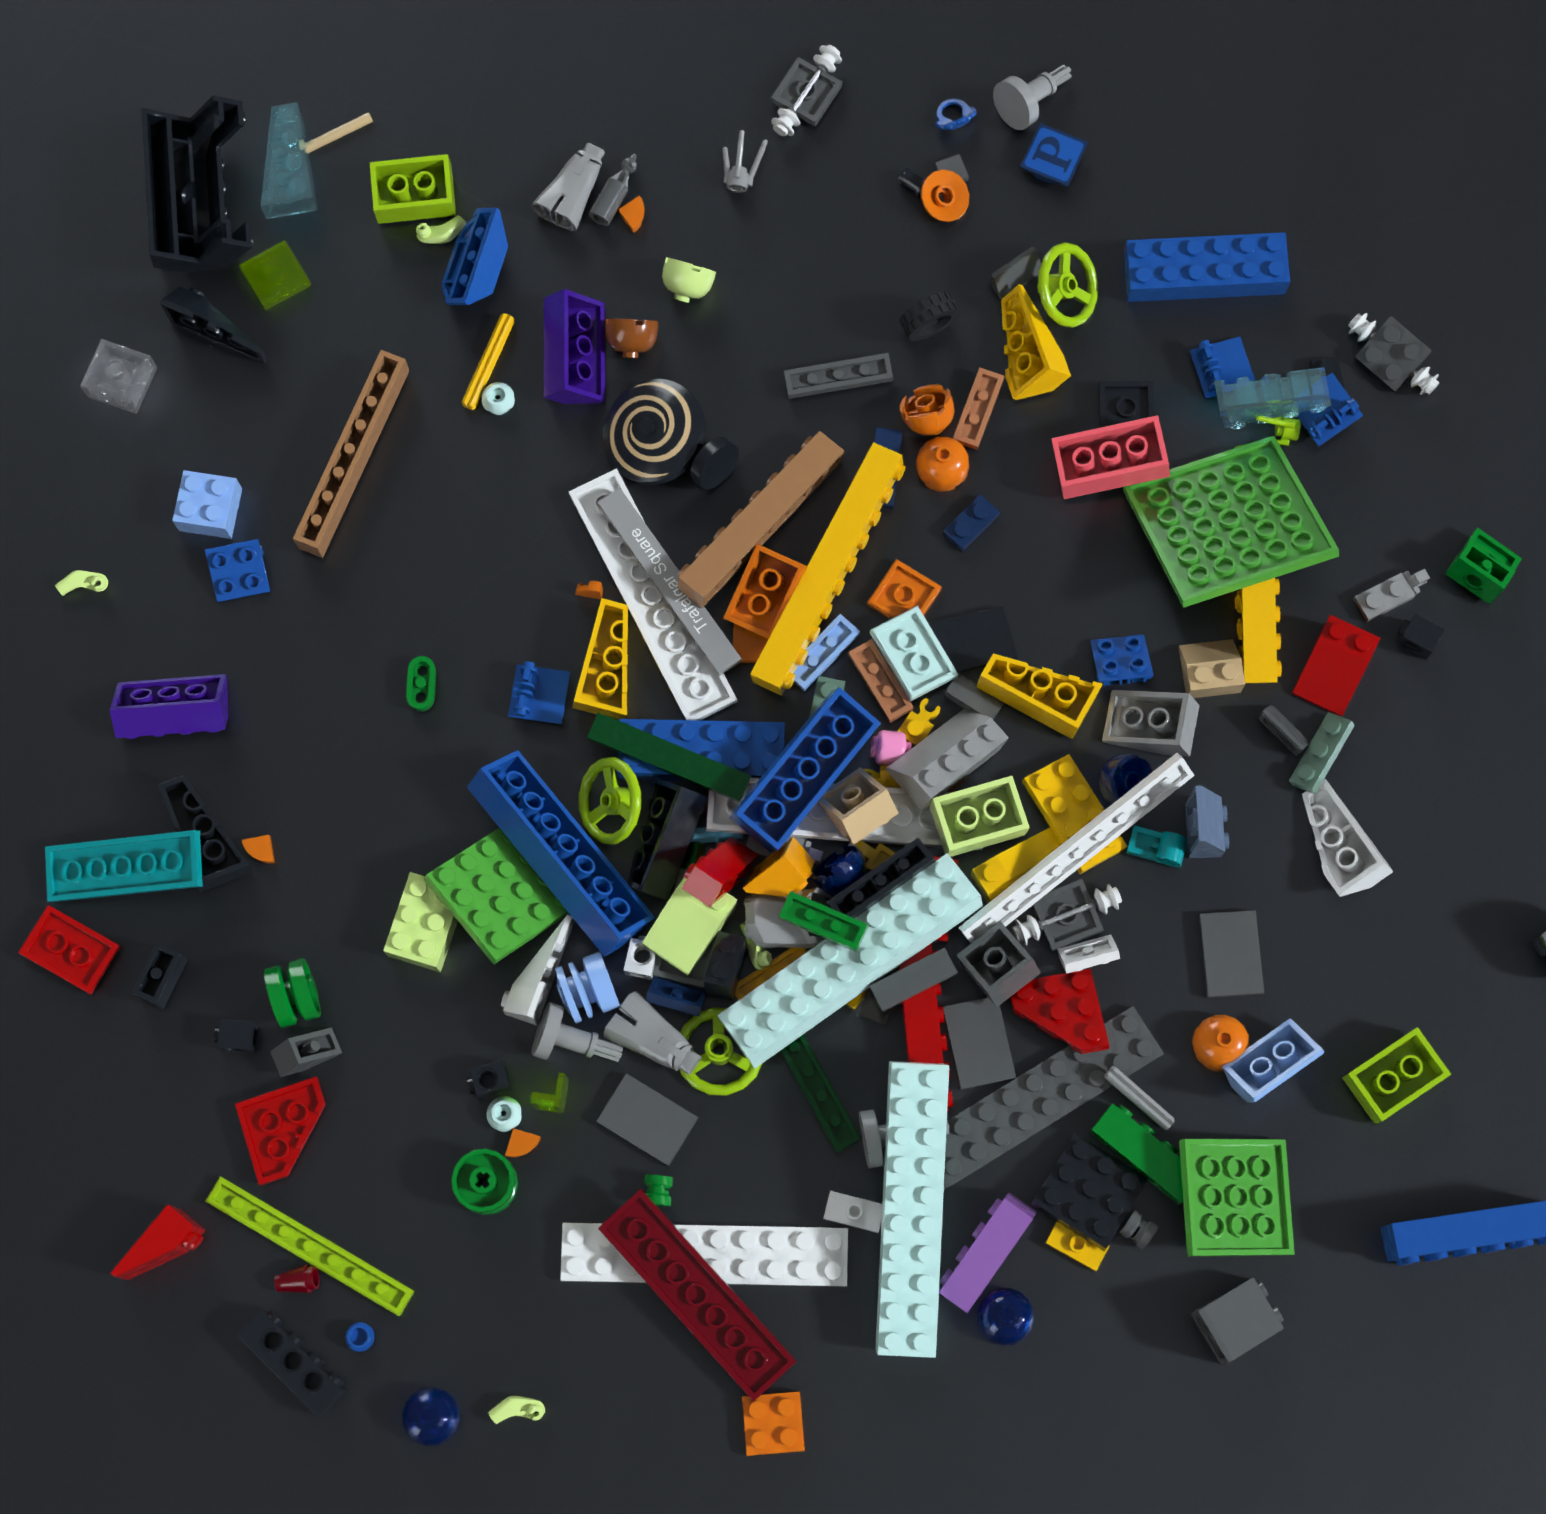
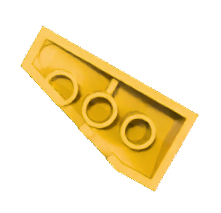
[1001,284,1071,400]
[971,828,1061,903]

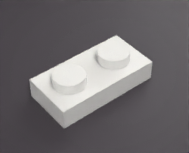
[1057,934,1120,974]

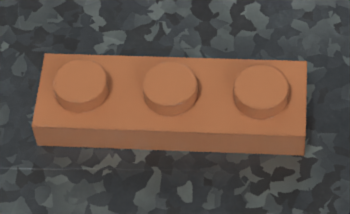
[953,367,1005,450]
[848,639,913,723]

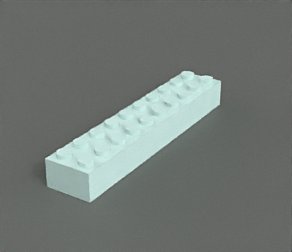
[718,853,983,1069]
[875,1061,949,1358]

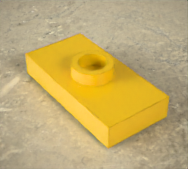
[1045,1222,1109,1272]

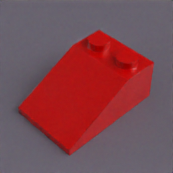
[1292,615,1380,717]
[111,1204,206,1280]

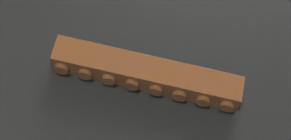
[293,350,410,558]
[677,431,844,608]

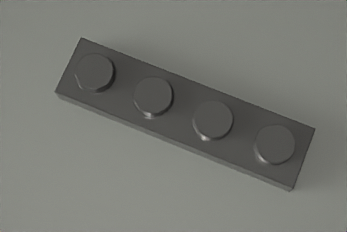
[784,353,893,399]

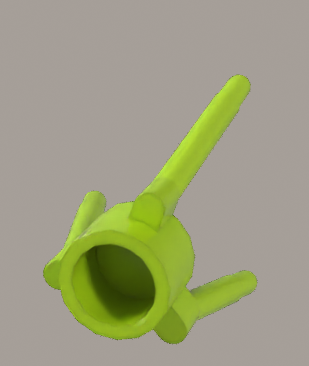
[1234,407,1300,448]

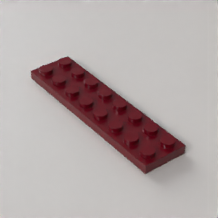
[598,1189,796,1401]

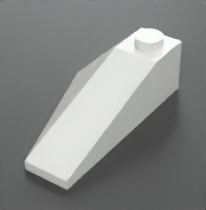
[1302,778,1393,897]
[501,915,575,1025]

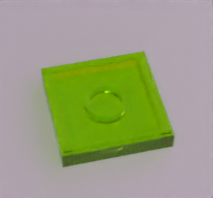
[239,240,311,310]

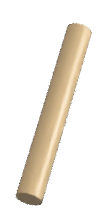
[299,112,373,156]

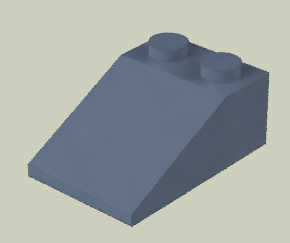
[1185,786,1229,858]

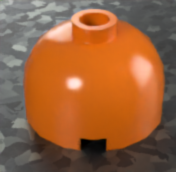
[899,384,955,435]
[916,436,969,492]
[1192,1015,1249,1072]

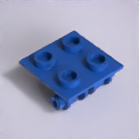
[1189,336,1256,399]
[1287,373,1363,447]
[205,539,270,602]
[1090,634,1154,687]
[508,661,571,725]

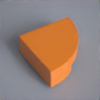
[618,195,644,233]
[575,581,603,599]
[242,835,275,863]
[505,1128,541,1158]

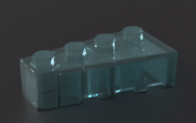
[261,102,318,219]
[1214,367,1331,429]

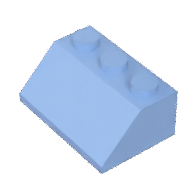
[1222,1018,1324,1103]

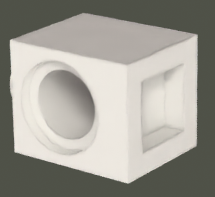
[623,935,657,981]

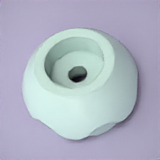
[482,382,515,415]
[487,1096,521,1132]

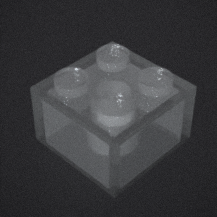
[80,339,157,414]

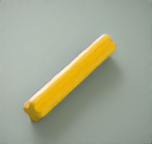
[462,313,514,410]

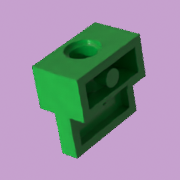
[1445,527,1522,605]

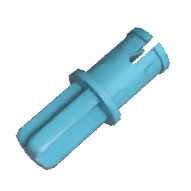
[690,827,743,845]

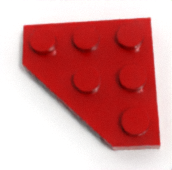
[1010,969,1109,1054]
[235,1077,326,1186]

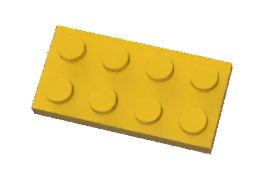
[1022,754,1128,874]

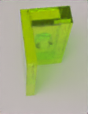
[531,1073,569,1113]

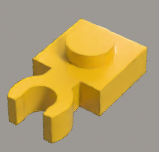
[898,698,940,747]

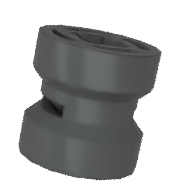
[1119,1210,1159,1250]

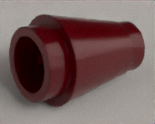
[274,1264,320,1293]

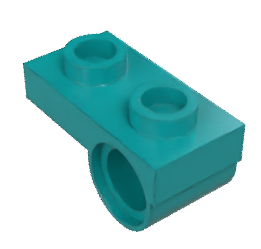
[1126,825,1188,869]

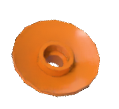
[921,169,969,222]

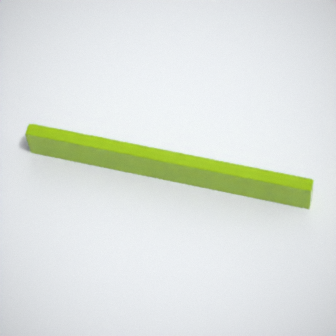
[205,1176,415,1316]

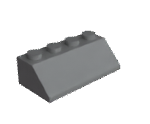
[886,708,1009,810]

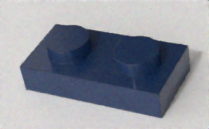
[943,494,1000,552]
[646,977,707,1016]

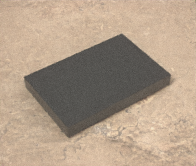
[1199,910,1264,998]
[943,998,1016,1090]
[596,1073,698,1167]

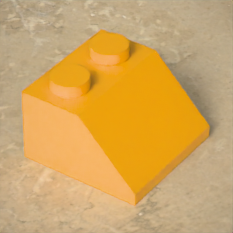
[743,837,815,897]

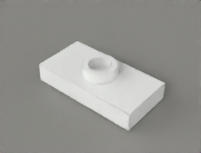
[823,1191,882,1233]

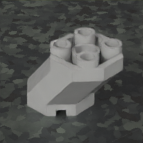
[744,888,832,949]

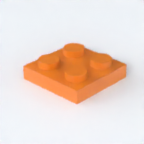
[742,1392,805,1456]

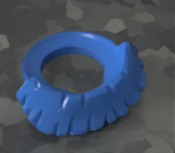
[935,99,977,130]

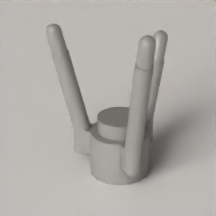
[722,130,768,192]

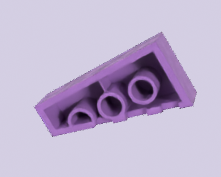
[939,1192,1036,1313]

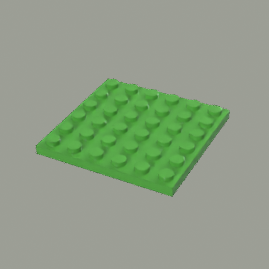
[1123,436,1339,608]

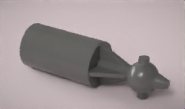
[588,154,637,226]

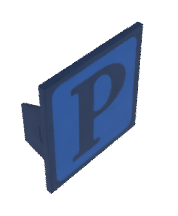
[1020,123,1088,187]

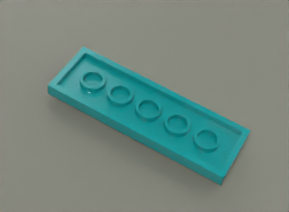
[45,830,203,902]

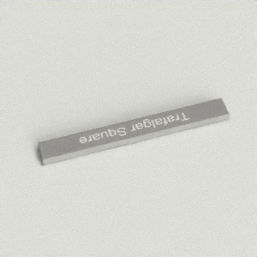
[597,488,742,676]

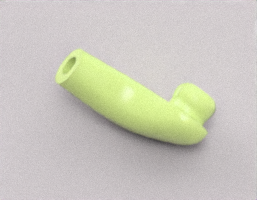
[416,215,467,244]
[55,570,108,596]
[739,920,772,970]
[488,1396,545,1424]

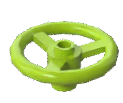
[1038,242,1098,328]
[579,757,642,844]
[679,1007,762,1096]

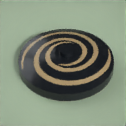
[603,379,706,485]

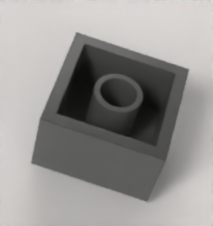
[956,921,1040,1008]

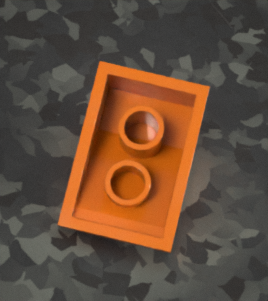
[723,544,807,639]

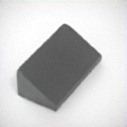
[990,247,1041,299]
[944,673,1005,720]
[1258,705,1311,756]

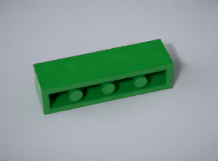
[1089,1104,1183,1205]

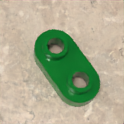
[406,656,436,711]

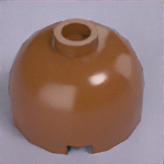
[605,319,658,358]

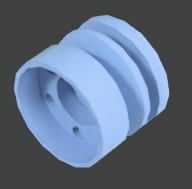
[555,951,620,1023]

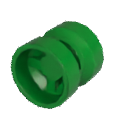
[644,1175,673,1207]

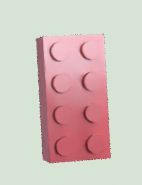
[1051,415,1170,499]

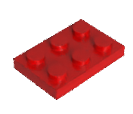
[18,905,121,995]

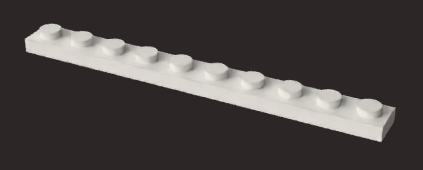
[958,753,1195,944]

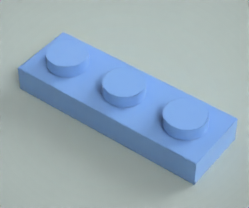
[793,614,860,692]

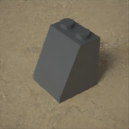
[1190,1277,1284,1364]

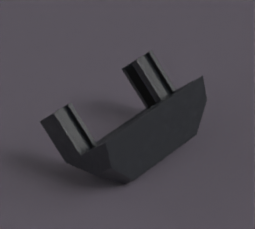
[141,95,253,273]

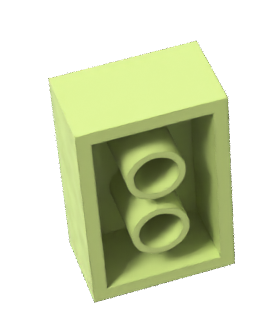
[929,776,1030,857]
[383,872,458,973]

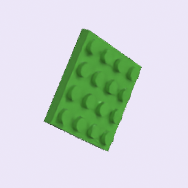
[424,828,569,964]
[1179,1139,1295,1257]

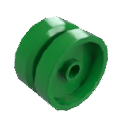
[264,958,321,1028]
[451,1149,518,1215]

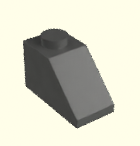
[270,1028,342,1077]

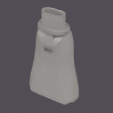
[531,143,605,232]
[603,991,702,1075]

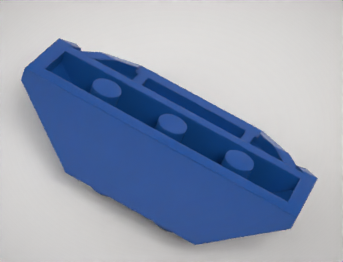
[441,208,508,305]

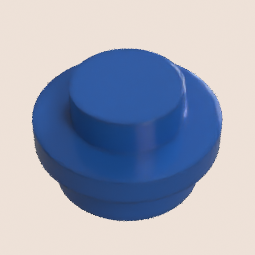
[345,1322,375,1352]

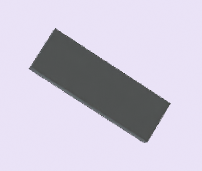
[869,948,958,1012]

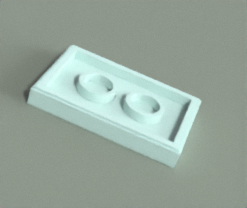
[870,606,958,701]

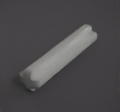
[1104,1066,1175,1130]

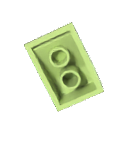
[642,878,737,975]

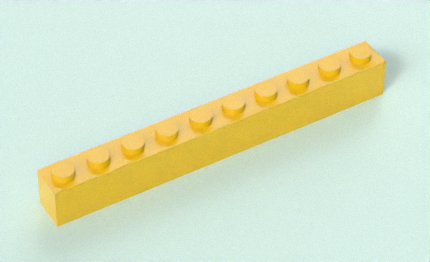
[750,442,905,696]

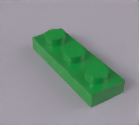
[779,891,868,952]

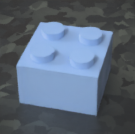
[172,470,242,539]

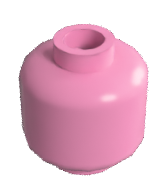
[870,730,911,766]

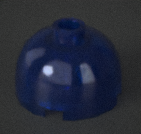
[1098,754,1153,805]
[811,843,867,896]
[977,1288,1035,1346]
[402,1387,460,1446]

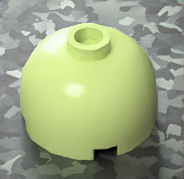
[662,257,716,303]

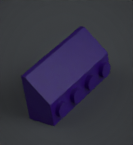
[544,289,605,404]
[110,674,228,739]

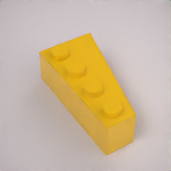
[1235,578,1282,684]
[572,598,628,720]
[976,653,1102,740]

